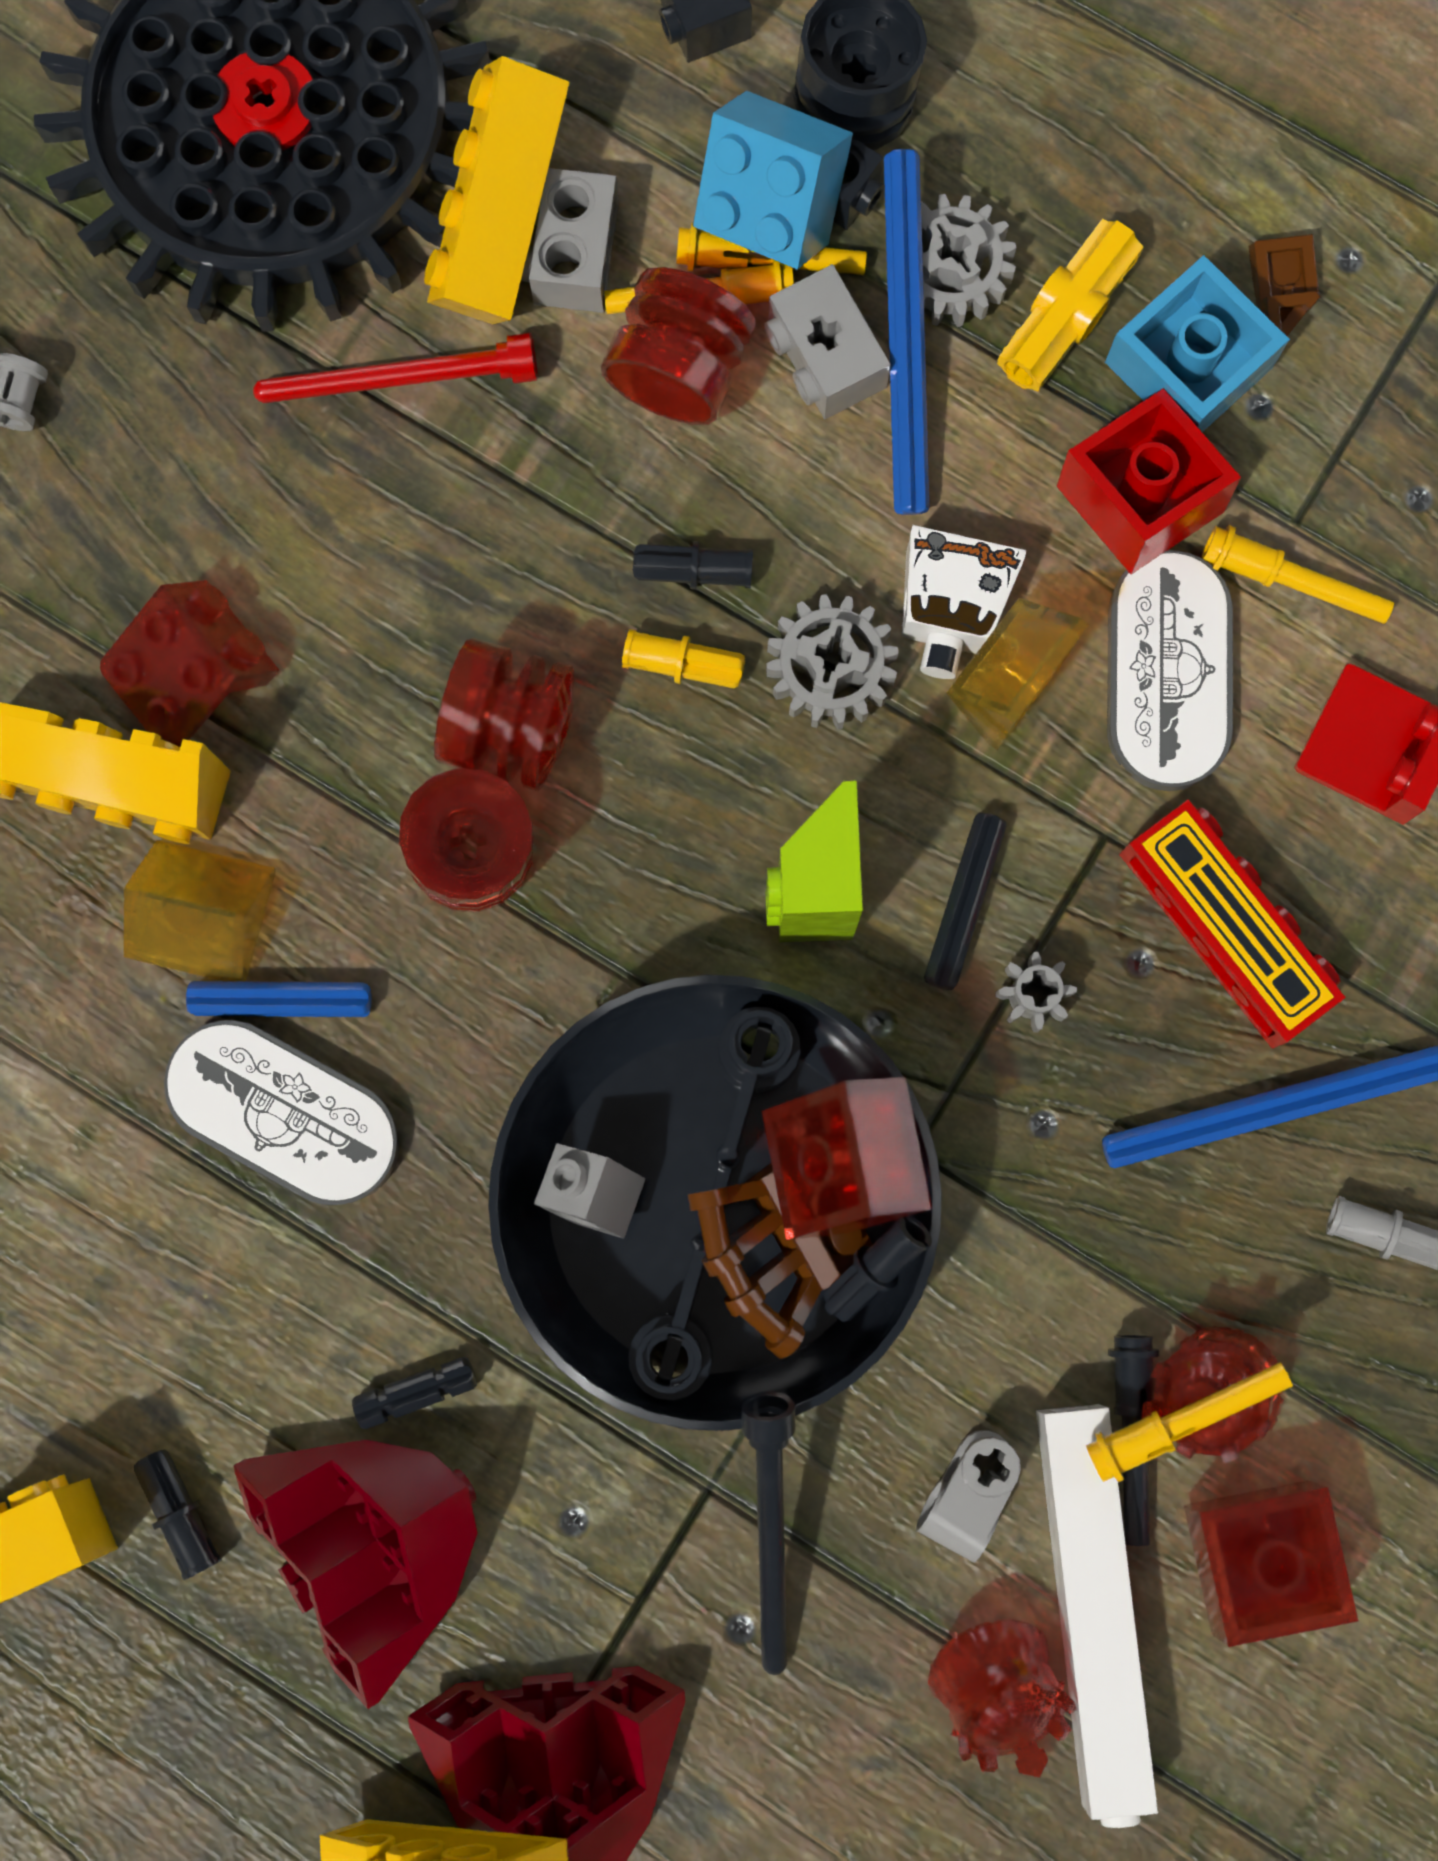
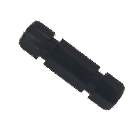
[352,1357,477,1429]

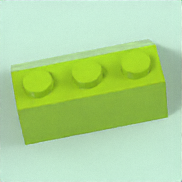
[765,781,863,942]

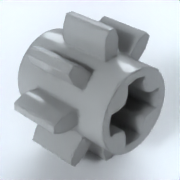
[995,952,1077,1032]

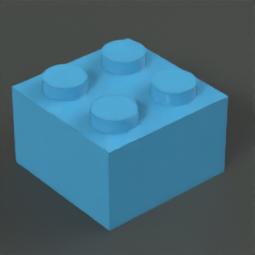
[693,90,853,270]
[1105,255,1290,432]

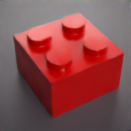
[1056,388,1241,575]

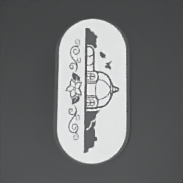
[1107,550,1233,791]
[164,1020,399,1205]

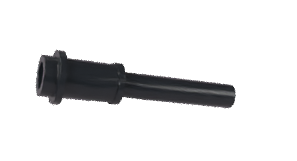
[1108,1335,1159,1546]

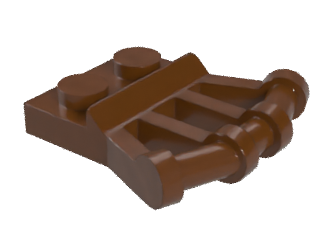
[688,1137,873,1358]

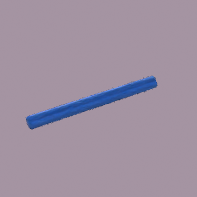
[884,149,930,515]
[1102,1045,1438,1168]

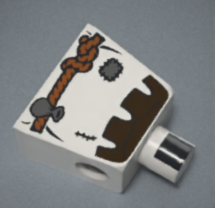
[902,525,1026,679]

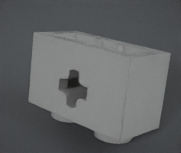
[764,264,891,420]

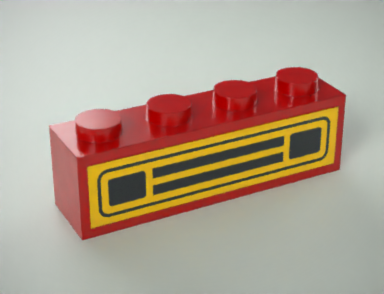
[1119,799,1346,1049]

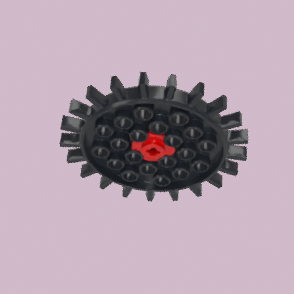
[34,0,490,331]

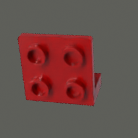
[1294,664,1438,825]

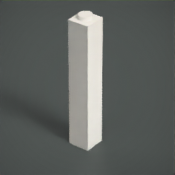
[1036,1404,1158,1828]

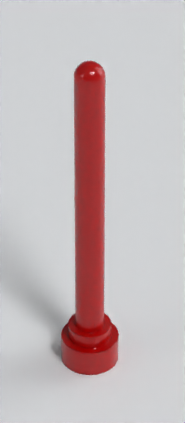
[253,332,538,403]

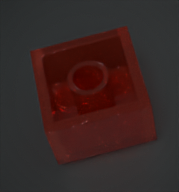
[762,1077,932,1240]
[1184,1480,1358,1647]

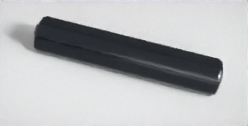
[924,812,1007,990]

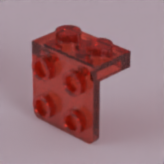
[100,580,279,747]

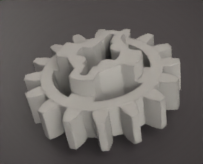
[886,194,1016,327]
[766,594,898,729]

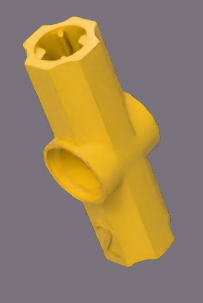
[997,219,1144,392]

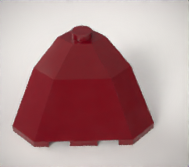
[233,1440,478,1709]
[408,1666,686,1861]

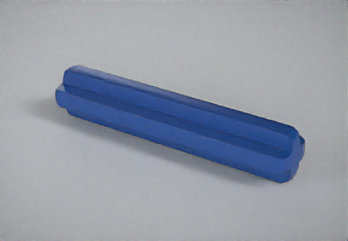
[186,981,372,1017]

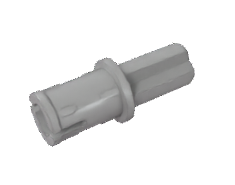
[1326,1196,1438,1270]

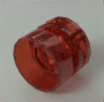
[601,267,755,425]
[434,638,575,791]
[399,768,534,912]

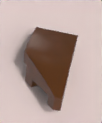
[1248,234,1320,336]

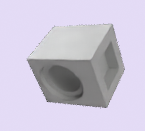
[534,1143,646,1239]

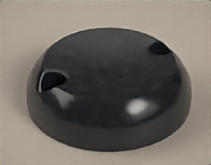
[488,975,942,1431]

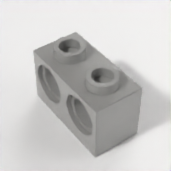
[521,168,619,313]

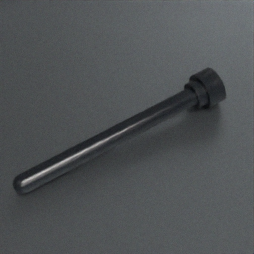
[741,1391,796,1675]

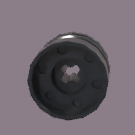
[793,0,927,150]

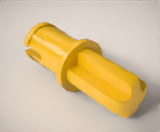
[622,629,745,688]

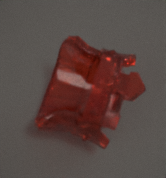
[1142,1325,1285,1463]
[927,1619,1078,1779]

